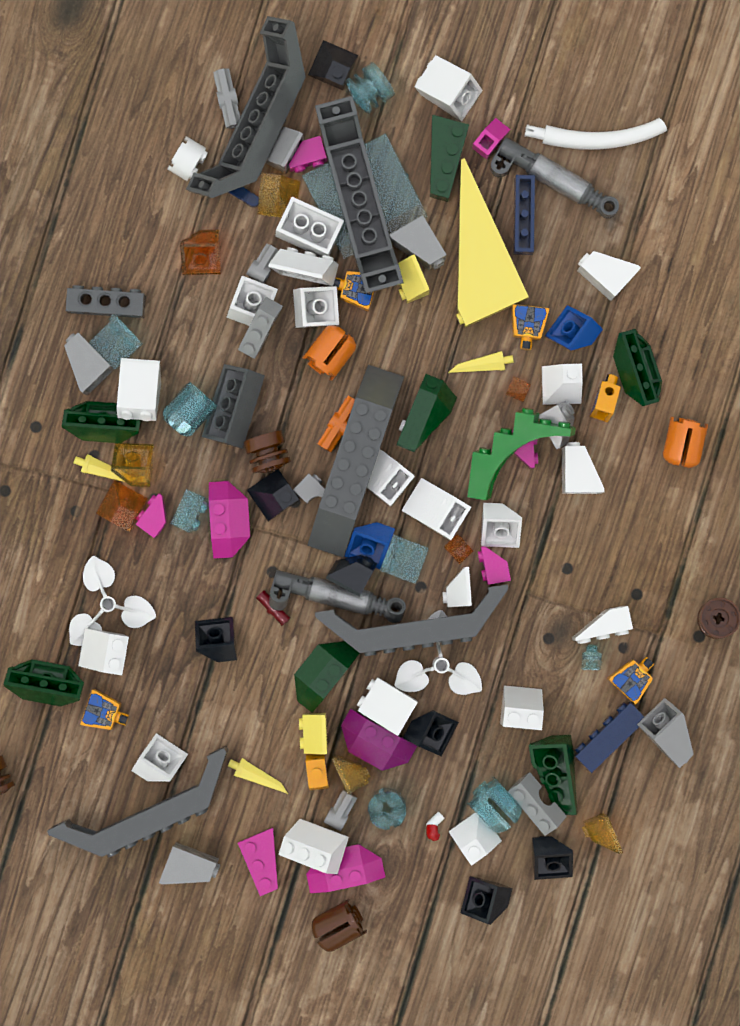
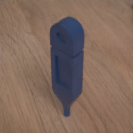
[228,187,260,207]

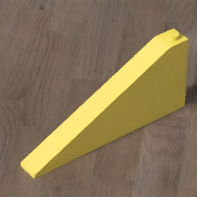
[456,158,529,328]

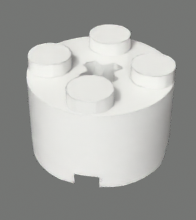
[167,136,208,181]

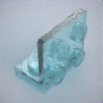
[89,314,143,369]
[171,489,209,534]
[380,534,429,584]

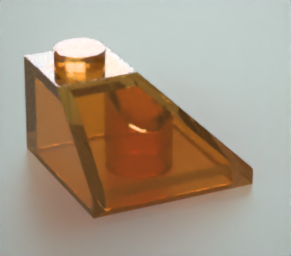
[180,230,221,275]
[96,480,148,532]

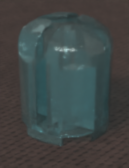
[162,381,217,437]
[467,777,522,833]
[368,788,407,830]

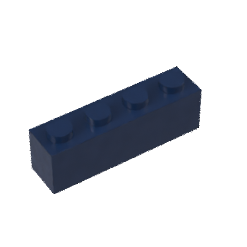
[513,175,535,255]
[574,702,644,773]

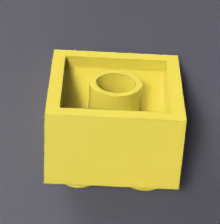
[398,254,429,304]
[299,713,328,754]

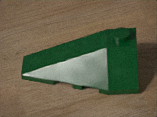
[396,374,457,452]
[529,735,577,815]

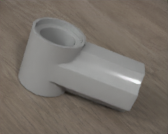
[246,243,279,284]
[324,790,357,831]

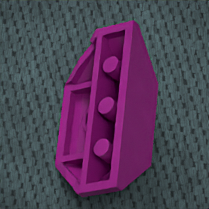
[341,708,417,771]

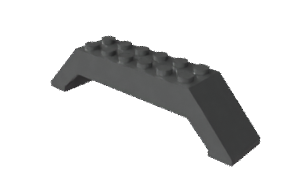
[186,16,306,198]
[315,96,404,294]
[307,365,404,558]
[315,585,508,656]
[47,746,228,858]

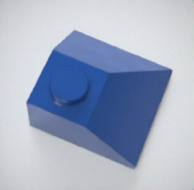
[545,305,603,350]
[344,522,395,569]

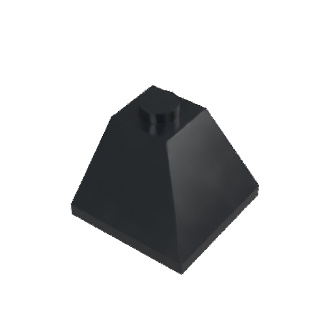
[308,40,358,90]
[247,469,299,522]
[325,555,377,597]
[195,617,237,662]
[403,710,459,757]
[532,836,573,880]
[461,876,513,925]

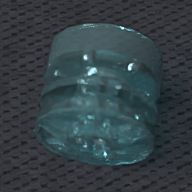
[345,62,395,114]

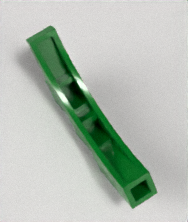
[467,408,576,500]

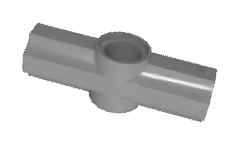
[213,69,241,129]

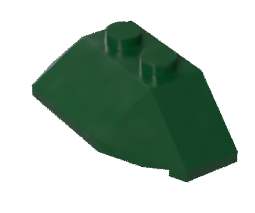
[613,329,662,406]
[62,401,141,443]
[294,641,360,713]
[3,659,84,707]

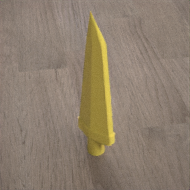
[448,351,514,373]
[74,454,139,482]
[228,758,288,794]

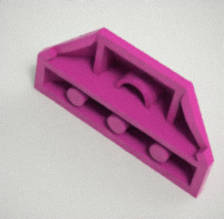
[209,481,250,559]
[306,844,385,893]

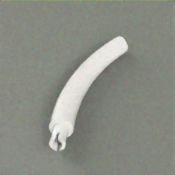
[524,118,667,150]

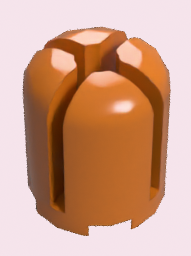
[302,325,356,381]
[663,416,709,468]

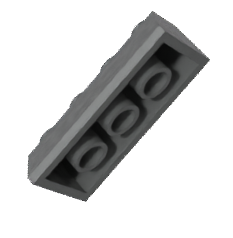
[202,364,265,449]

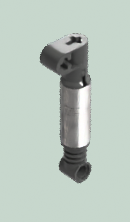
[490,137,619,219]
[269,570,406,623]

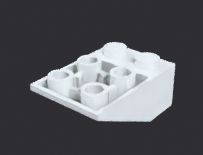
[367,449,415,507]
[401,478,471,540]
[572,606,633,644]

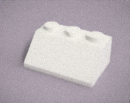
[275,197,344,258]
[268,247,339,286]
[278,819,349,874]

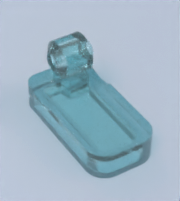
[581,644,602,670]

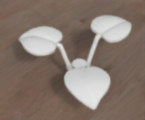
[69,556,156,646]
[394,610,482,695]

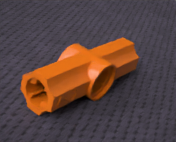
[317,396,355,452]

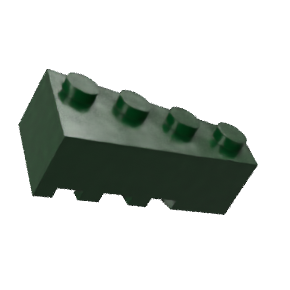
[430,115,469,202]

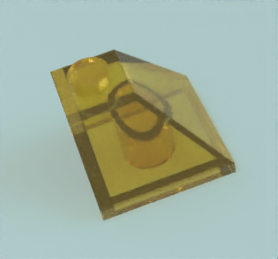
[258,173,300,217]
[111,443,154,487]
[332,754,371,794]
[582,813,623,854]

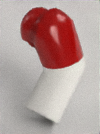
[426,811,445,841]

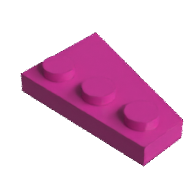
[238,827,278,896]

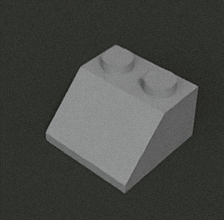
[266,127,304,174]
[539,401,575,450]

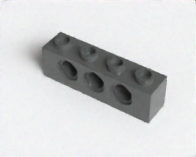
[66,285,146,318]

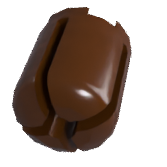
[311,899,367,952]

